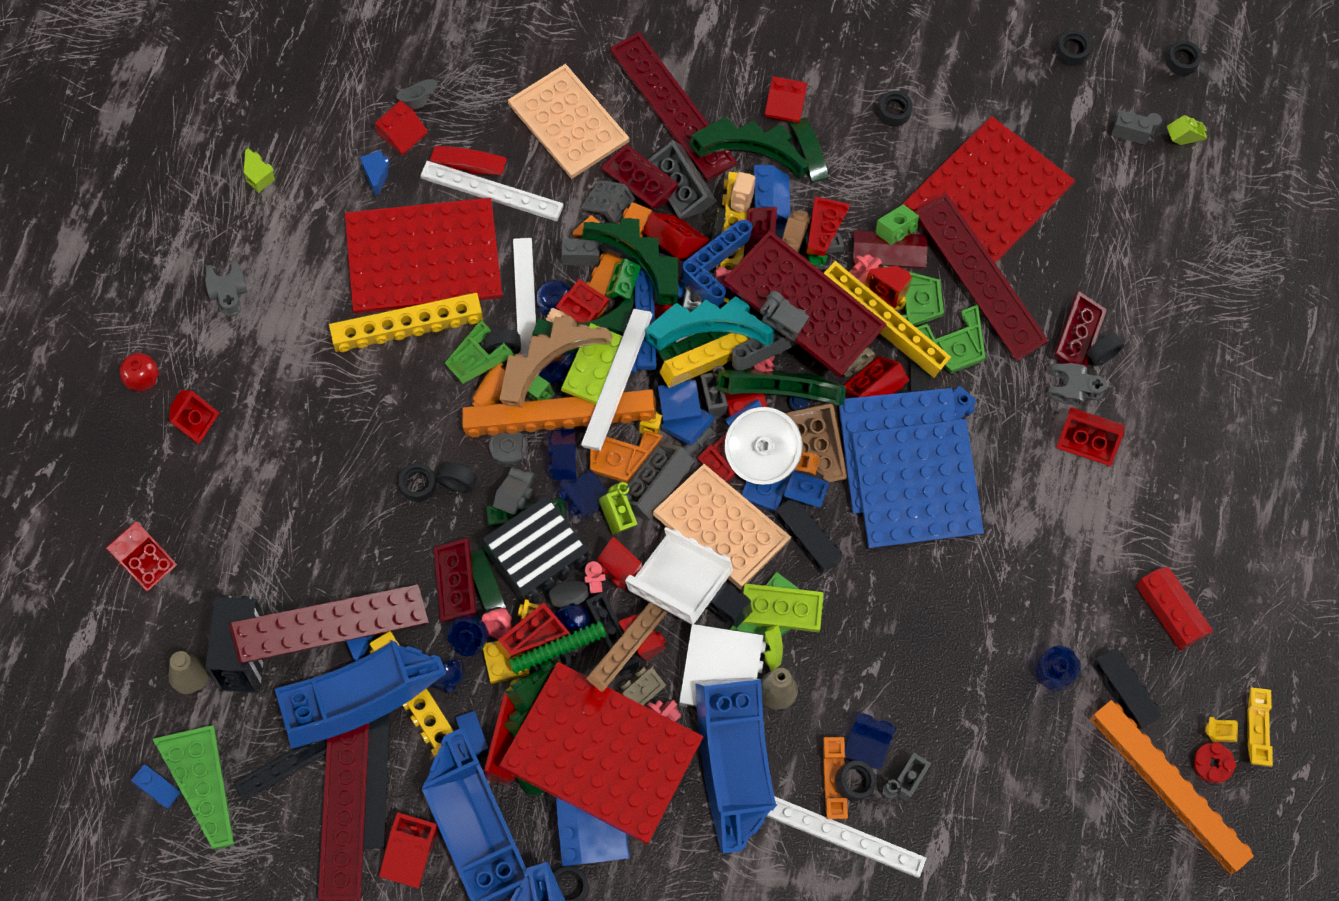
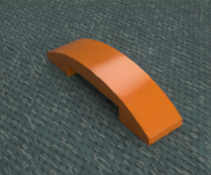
[823,737,848,819]

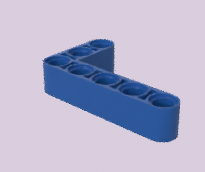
[681,220,752,308]

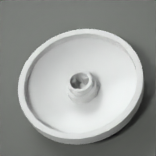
[725,407,802,485]

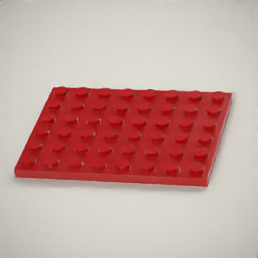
[902,116,1075,264]
[345,198,503,314]
[499,662,703,845]

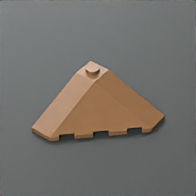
[785,404,848,482]

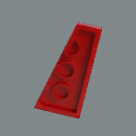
[806,196,850,256]

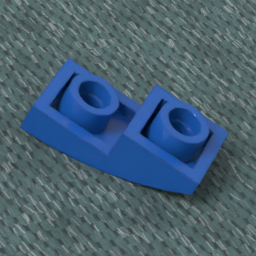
[456,711,489,755]

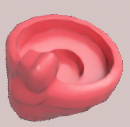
[482,608,512,640]

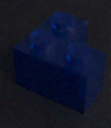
[548,429,576,480]

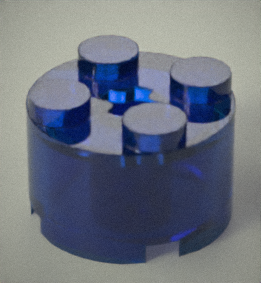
[1036,645,1081,691]

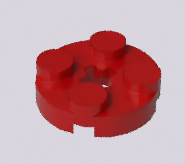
[1193,742,1236,784]

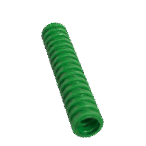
[509,621,606,675]

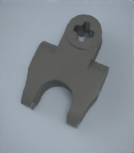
[205,259,247,317]
[1047,363,1107,406]

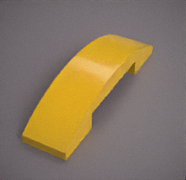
[1247,687,1273,767]

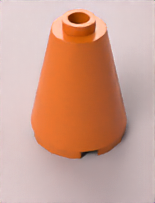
[472,363,506,407]

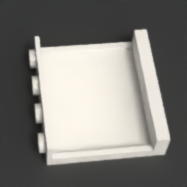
[625,527,733,625]
[679,624,766,707]

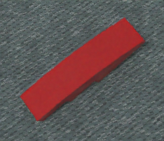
[430,146,507,175]

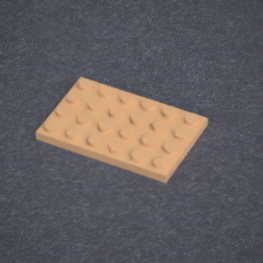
[508,64,629,179]
[653,464,791,590]

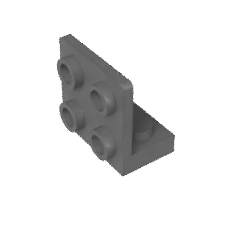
[581,180,635,224]

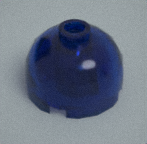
[536,280,571,317]
[554,604,591,634]
[448,615,489,656]
[430,658,465,693]

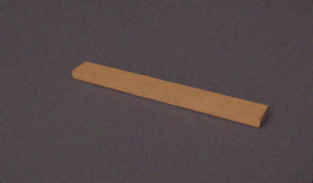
[586,602,668,692]

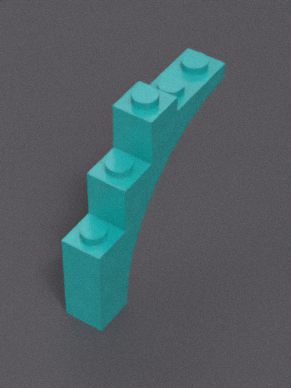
[645,296,774,351]

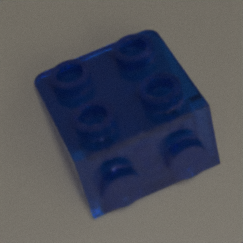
[538,351,578,383]
[558,471,608,521]
[845,713,896,770]

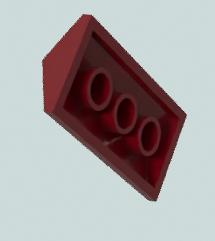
[601,144,678,209]
[743,207,777,258]
[852,230,927,269]
[1055,291,1107,367]
[434,538,477,623]

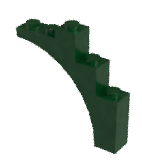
[689,117,809,179]
[582,218,678,305]
[530,288,635,359]
[717,368,846,406]
[503,661,561,795]

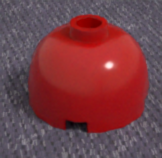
[119,353,159,392]

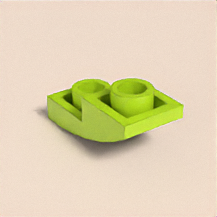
[764,625,783,671]

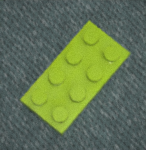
[561,323,623,405]
[741,584,823,632]

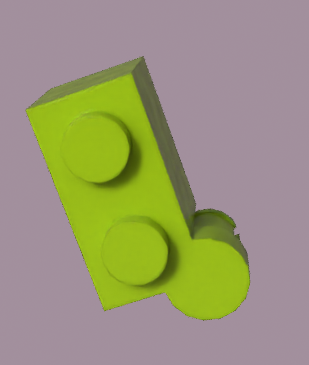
[598,482,638,535]

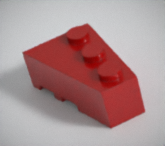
[495,603,570,660]

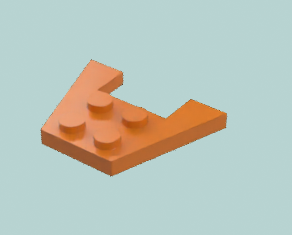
[590,430,663,483]

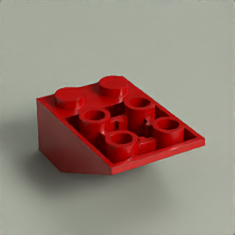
[104,521,177,591]
[379,812,439,889]

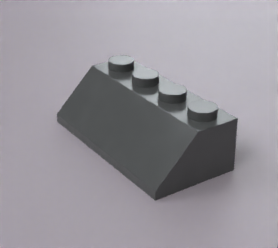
[648,140,717,219]
[624,443,694,520]

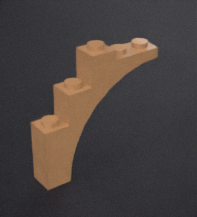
[782,210,811,252]
[500,315,613,407]

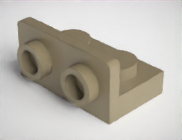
[617,666,666,706]

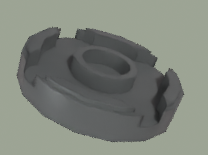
[489,432,527,465]
[549,581,589,607]

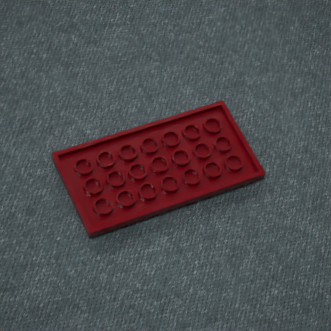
[722,231,887,378]

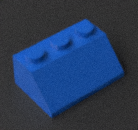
[753,165,790,224]

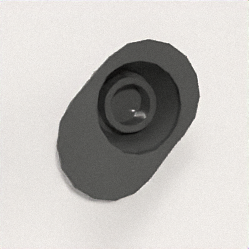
[396,79,438,110]

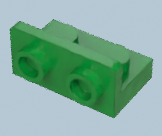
[605,258,641,300]

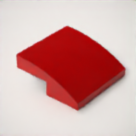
[556,279,610,323]
[697,433,737,483]

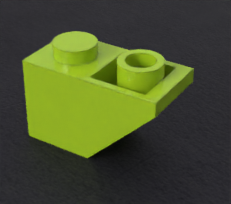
[1167,115,1207,145]
[244,148,275,193]

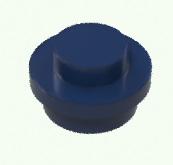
[789,396,808,411]

